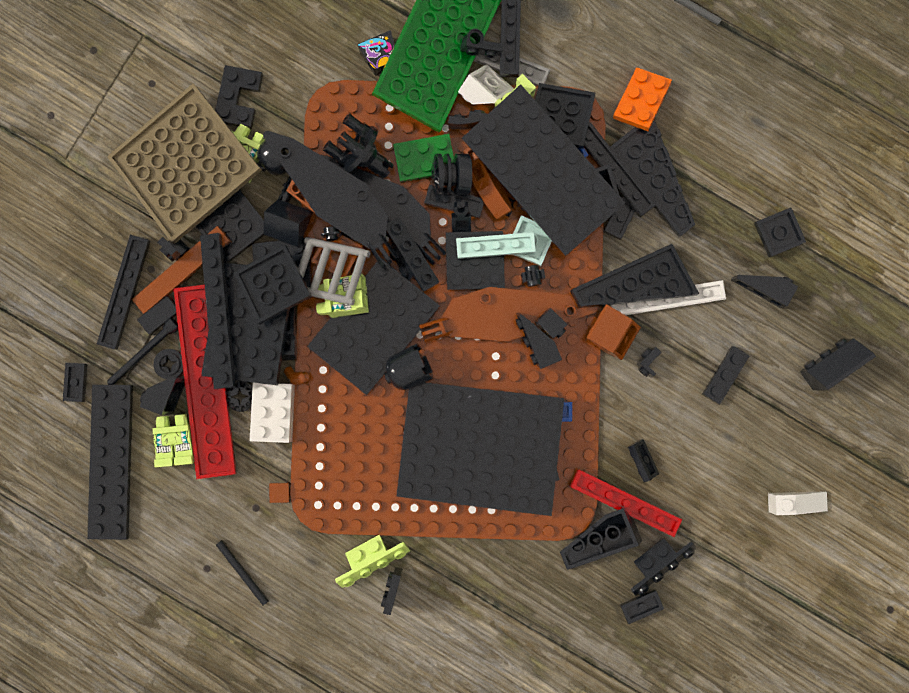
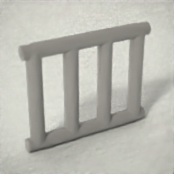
[298,237,370,306]

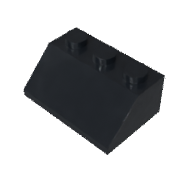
[800,338,876,390]

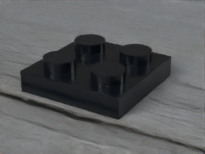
[754,207,806,258]
[381,567,403,615]

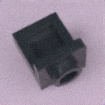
[637,347,662,377]

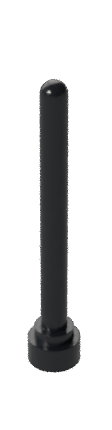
[107,317,179,385]

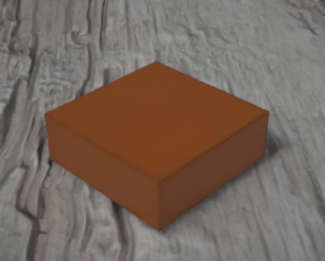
[269,482,290,503]

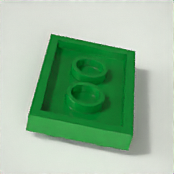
[393,134,454,183]

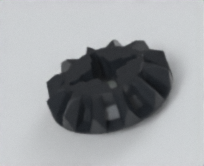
[153,349,183,379]
[226,381,253,412]

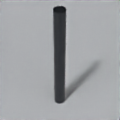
[216,540,269,606]

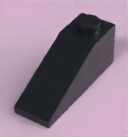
[731,275,798,308]

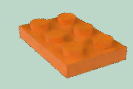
[613,67,672,132]

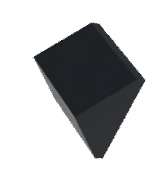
[263,199,313,248]

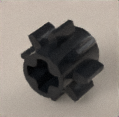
[521,265,545,287]

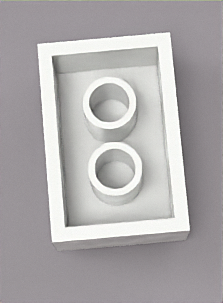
[250,383,295,443]

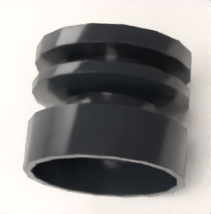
[431,154,472,195]

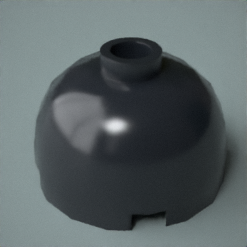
[257,140,287,176]

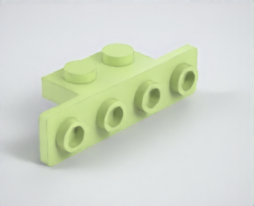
[335,535,410,588]

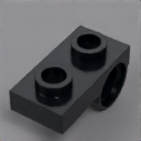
[460,29,503,58]
[157,237,190,262]

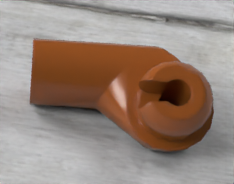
[284,367,310,385]

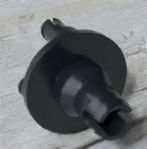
[323,113,393,178]

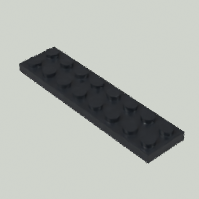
[87,385,133,540]

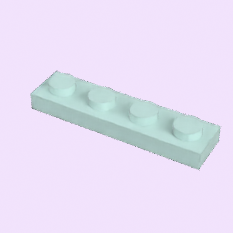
[456,232,536,259]

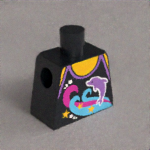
[357,30,394,76]

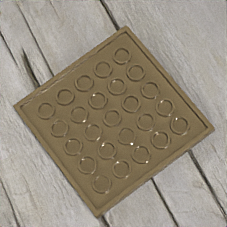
[107,84,262,244]

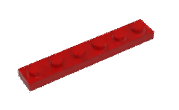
[569,469,682,537]

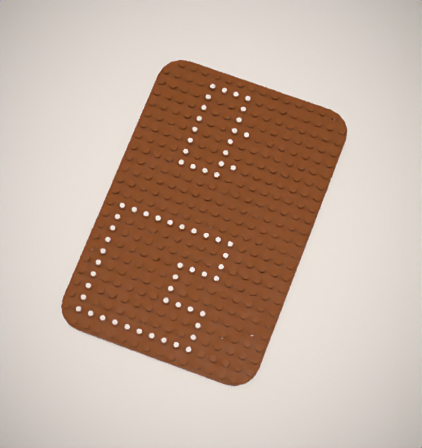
[290,80,606,541]

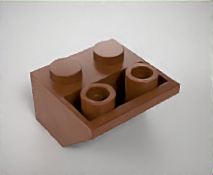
[586,304,641,360]

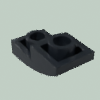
[448,110,487,129]

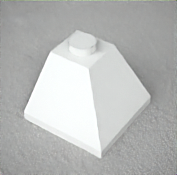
[458,64,514,104]

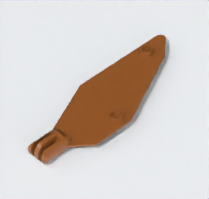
[419,287,598,343]

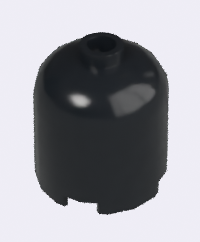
[384,344,434,390]

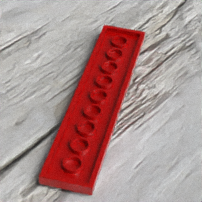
[173,285,237,480]

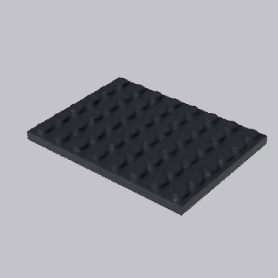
[396,382,564,516]

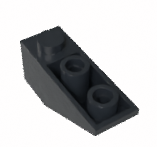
[515,312,562,369]

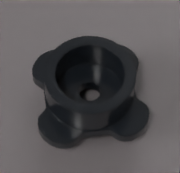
[321,226,342,241]

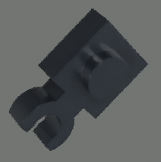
[451,202,471,232]

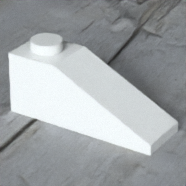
[768,492,828,515]

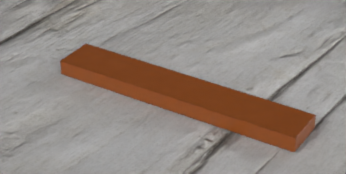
[132,226,231,314]

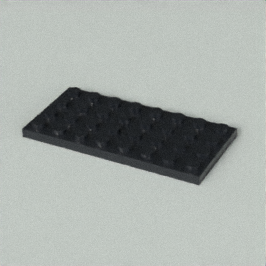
[462,84,625,256]

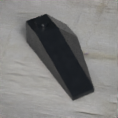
[560,508,642,570]

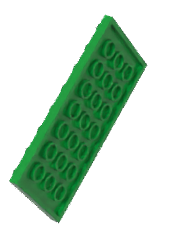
[371,0,501,132]

